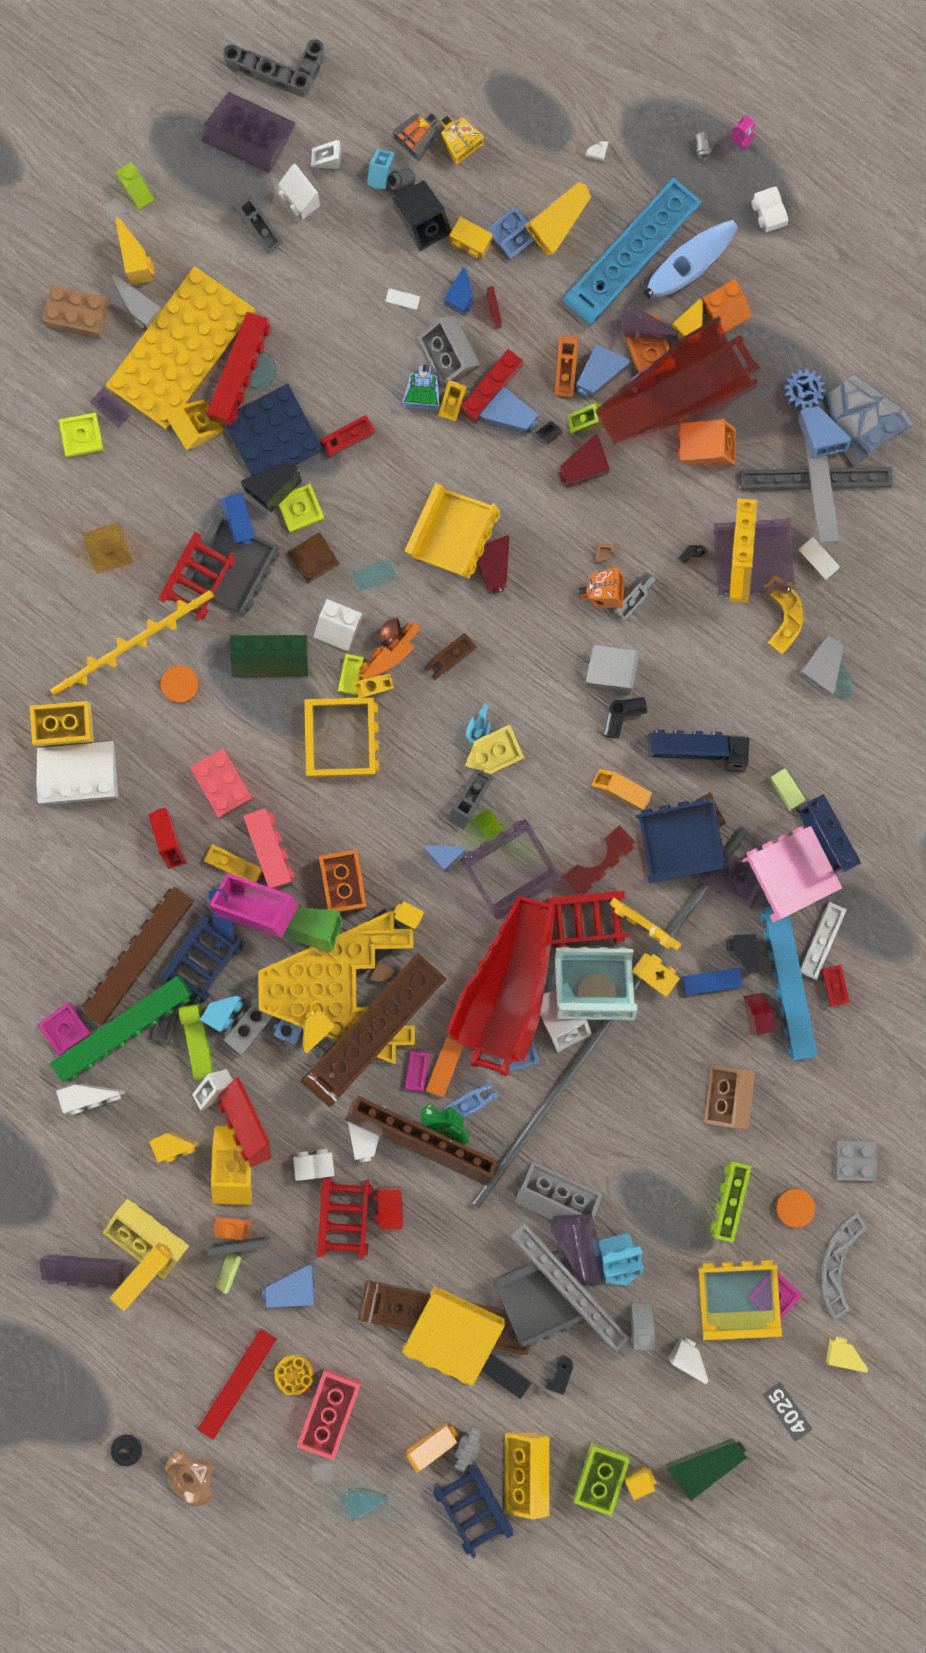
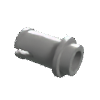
[695,132,711,159]

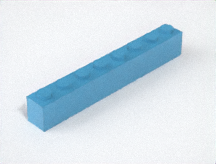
[760,907,818,1060]

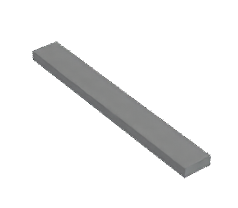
[509,1223,630,1352]

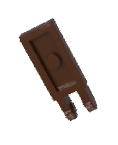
[424,633,477,680]

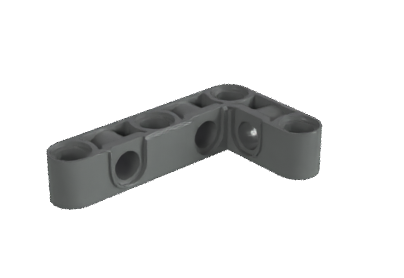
[223,39,325,96]

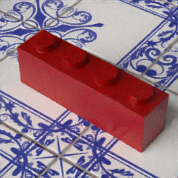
[461,349,523,424]

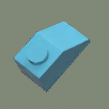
[367,149,395,189]

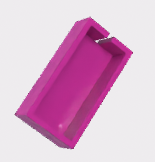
[209,873,299,939]

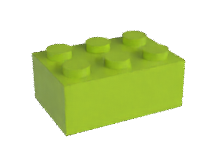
[573,1441,630,1516]

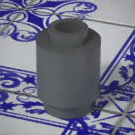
[387,168,415,190]

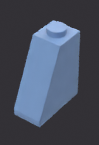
[576,344,630,398]
[479,386,539,434]
[798,406,851,459]
[262,1263,315,1307]

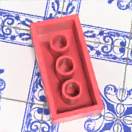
[244,808,296,889]
[297,1368,362,1460]

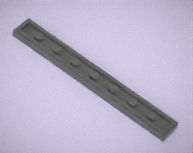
[740,467,893,490]

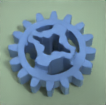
[783,369,826,410]

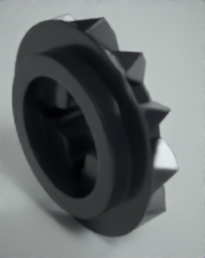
[111,1434,142,1466]

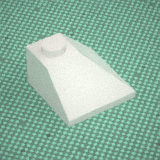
[669,1337,708,1384]

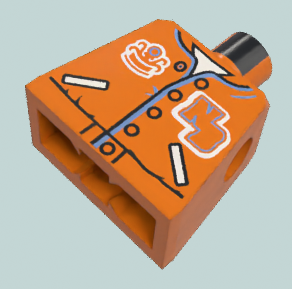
[579,567,624,608]

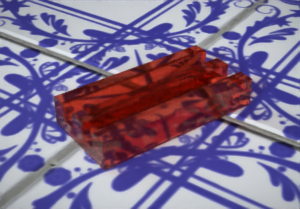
[486,286,502,329]

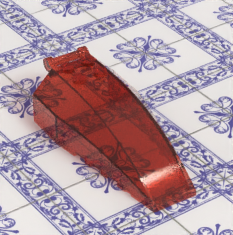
[595,316,760,444]

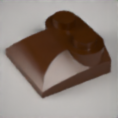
[288,532,340,584]

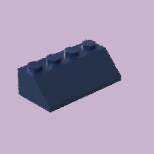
[648,729,729,760]

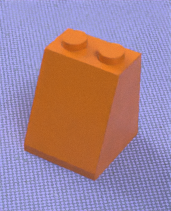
[678,419,736,466]

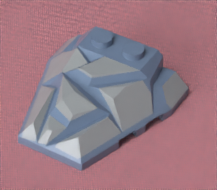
[824,373,915,467]

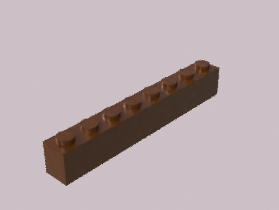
[82,887,195,1025]
[345,1096,498,1184]

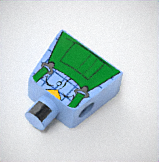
[403,364,439,411]

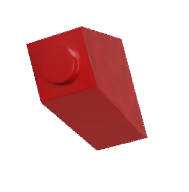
[148,808,187,869]

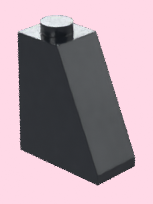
[241,461,302,512]

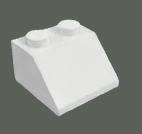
[278,164,320,219]
[313,599,363,652]

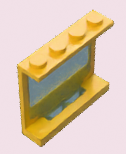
[698,1260,782,1340]

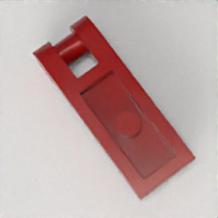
[320,415,375,458]

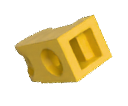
[354,673,394,698]

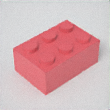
[190,749,254,819]

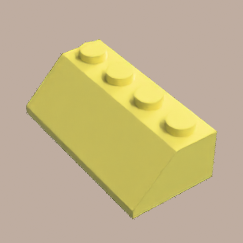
[103,1199,189,1280]

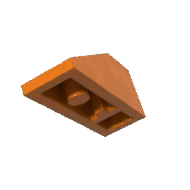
[554,334,578,397]

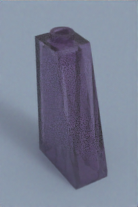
[550,1214,603,1286]

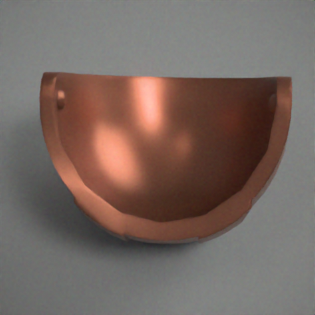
[378,616,402,646]

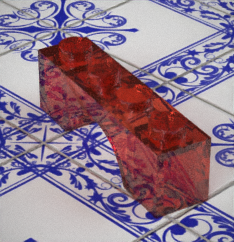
[563,825,635,895]

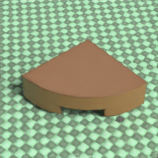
[595,543,616,563]
[370,962,396,981]

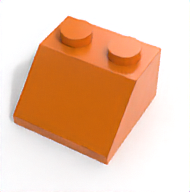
[702,279,752,336]

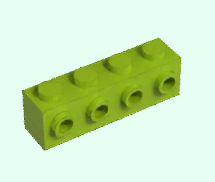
[710,1160,752,1243]

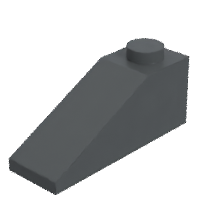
[231,194,283,254]
[447,769,494,830]

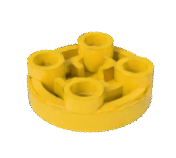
[274,1355,314,1395]

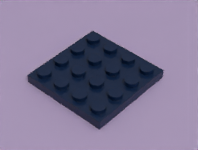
[225,384,323,476]

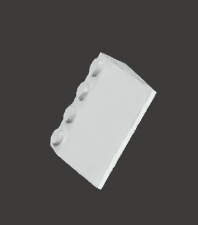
[36,741,118,805]

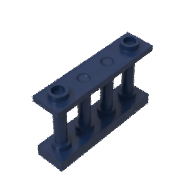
[159,914,243,1004]
[433,1461,514,1558]

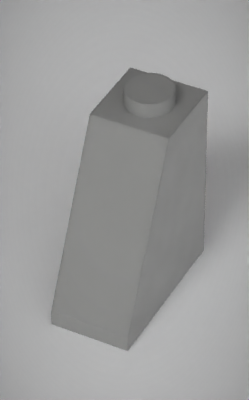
[799,635,844,697]
[631,1303,655,1350]

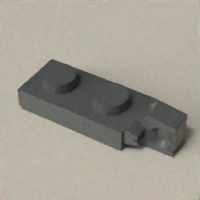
[611,572,656,621]

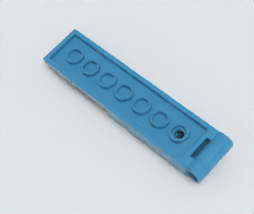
[562,177,702,326]

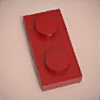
[821,965,850,1007]

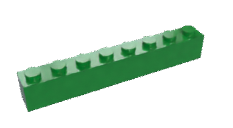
[50,975,193,1082]

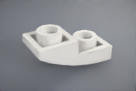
[799,537,840,580]

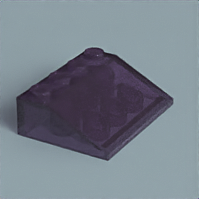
[201,92,295,173]

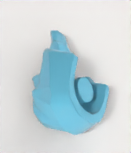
[466,703,491,744]

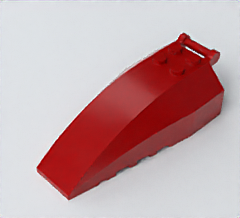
[446,896,555,1077]

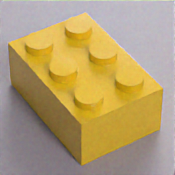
[30,701,94,747]

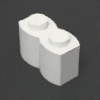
[752,186,789,232]
[293,1149,335,1181]

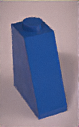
[218,493,255,545]

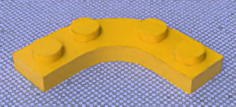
[762,575,804,655]
[610,898,681,950]

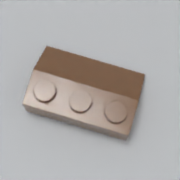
[704,1065,755,1129]

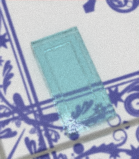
[353,559,396,591]

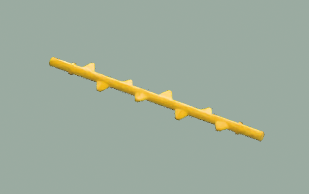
[50,590,214,696]

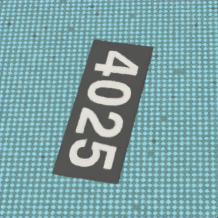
[763,1382,812,1441]

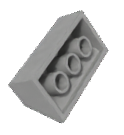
[515,1161,603,1235]

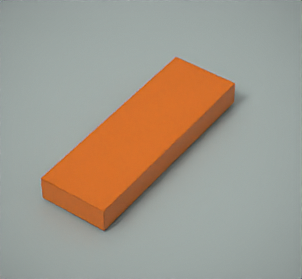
[426,1037,464,1098]

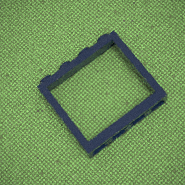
[796,794,861,875]

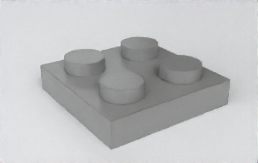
[837,1141,877,1181]

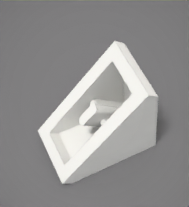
[311,140,341,170]

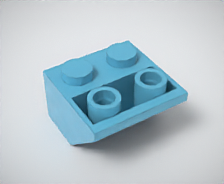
[200,996,244,1032]

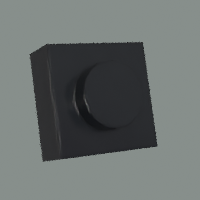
[536,421,563,444]

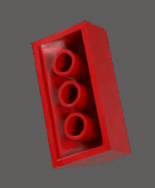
[217,1077,272,1168]

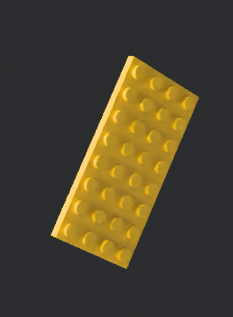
[105,266,256,431]

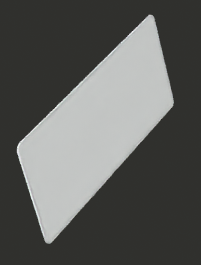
[386,288,420,310]

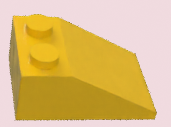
[115,218,155,285]

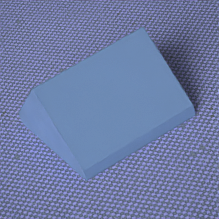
[426,845,465,871]

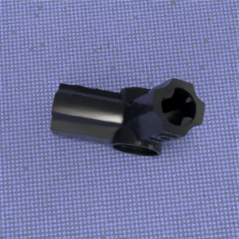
[603,697,647,739]

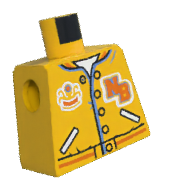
[440,116,484,165]

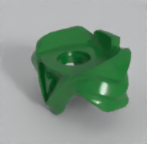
[421,1103,471,1145]

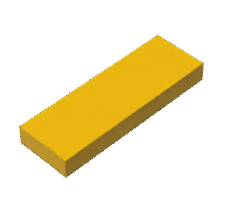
[204,844,263,883]

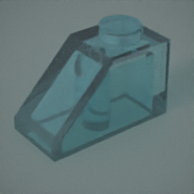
[341,1487,388,1522]

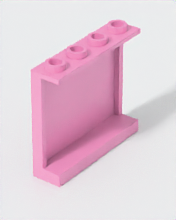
[742,826,842,922]

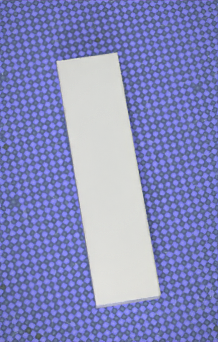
[800,902,847,980]

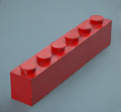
[207,312,272,427]

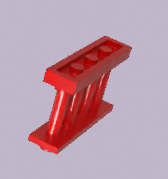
[157,531,236,622]
[547,891,629,948]
[316,1177,373,1260]

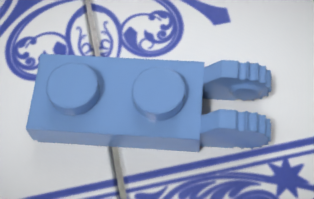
[443,1082,498,1118]

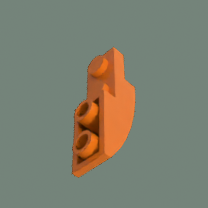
[357,622,421,679]

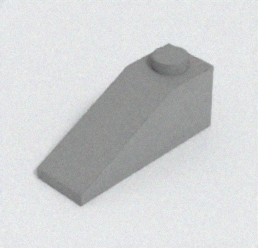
[112,274,161,329]

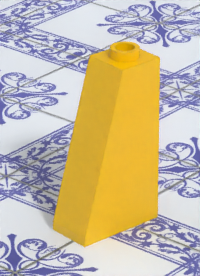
[525,181,591,256]
[110,1242,174,1311]

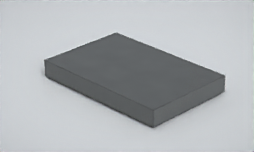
[208,1236,271,1256]

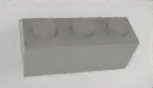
[417,316,480,387]

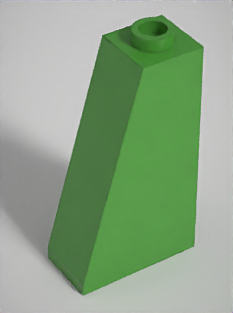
[282,908,343,952]

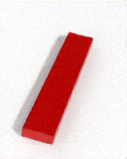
[197,1328,277,1440]

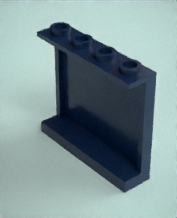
[636,797,727,883]

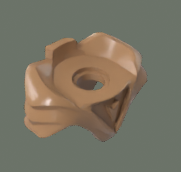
[165,1447,216,1506]

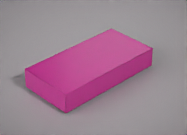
[404,1050,429,1092]

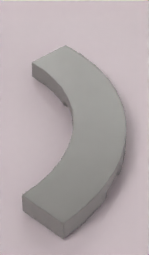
[821,1212,868,1321]

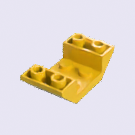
[211,1125,252,1205]

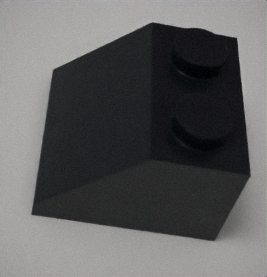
[726,934,759,974]

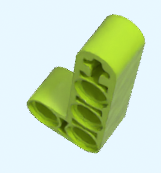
[179,1004,214,1082]

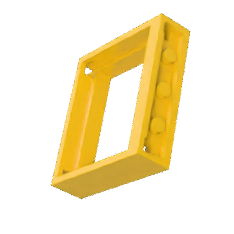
[304,697,380,778]

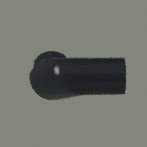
[678,545,707,564]

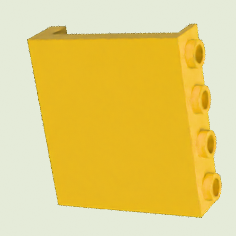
[404,483,500,579]
[729,499,757,603]
[402,1286,504,1386]

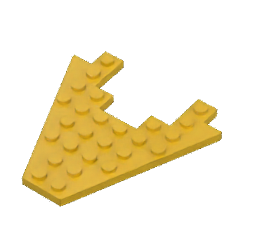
[258,911,415,1064]

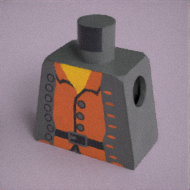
[393,113,438,162]

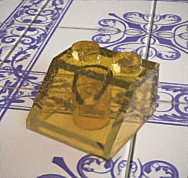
[82,522,133,573]

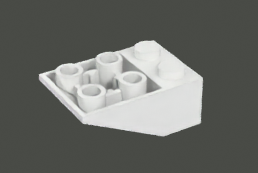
[56,1083,125,1115]

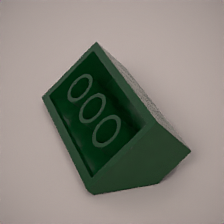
[230,635,308,677]

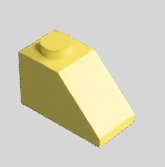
[825,1336,868,1373]

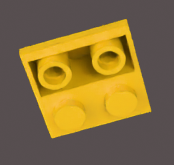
[149,1131,199,1164]

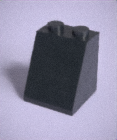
[392,180,451,251]

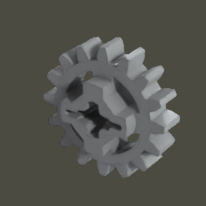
[454,1428,481,1472]

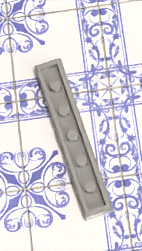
[805,441,839,545]

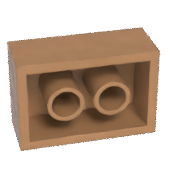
[42,285,110,340]

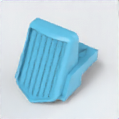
[598,1233,644,1287]

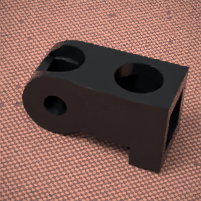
[545,1355,573,1395]

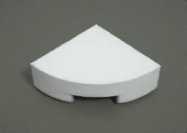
[585,141,608,162]

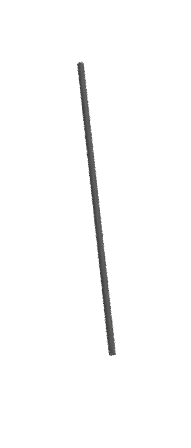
[471,827,749,1208]

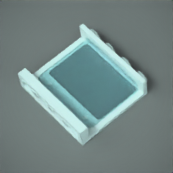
[554,947,637,1020]

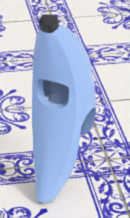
[643,220,738,299]

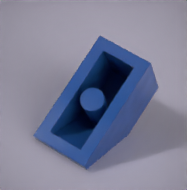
[444,267,474,316]

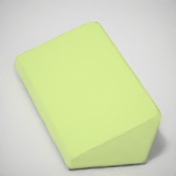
[769,768,806,811]
[216,1252,242,1294]

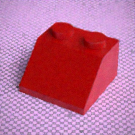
[374,1186,403,1230]

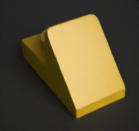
[438,380,467,422]

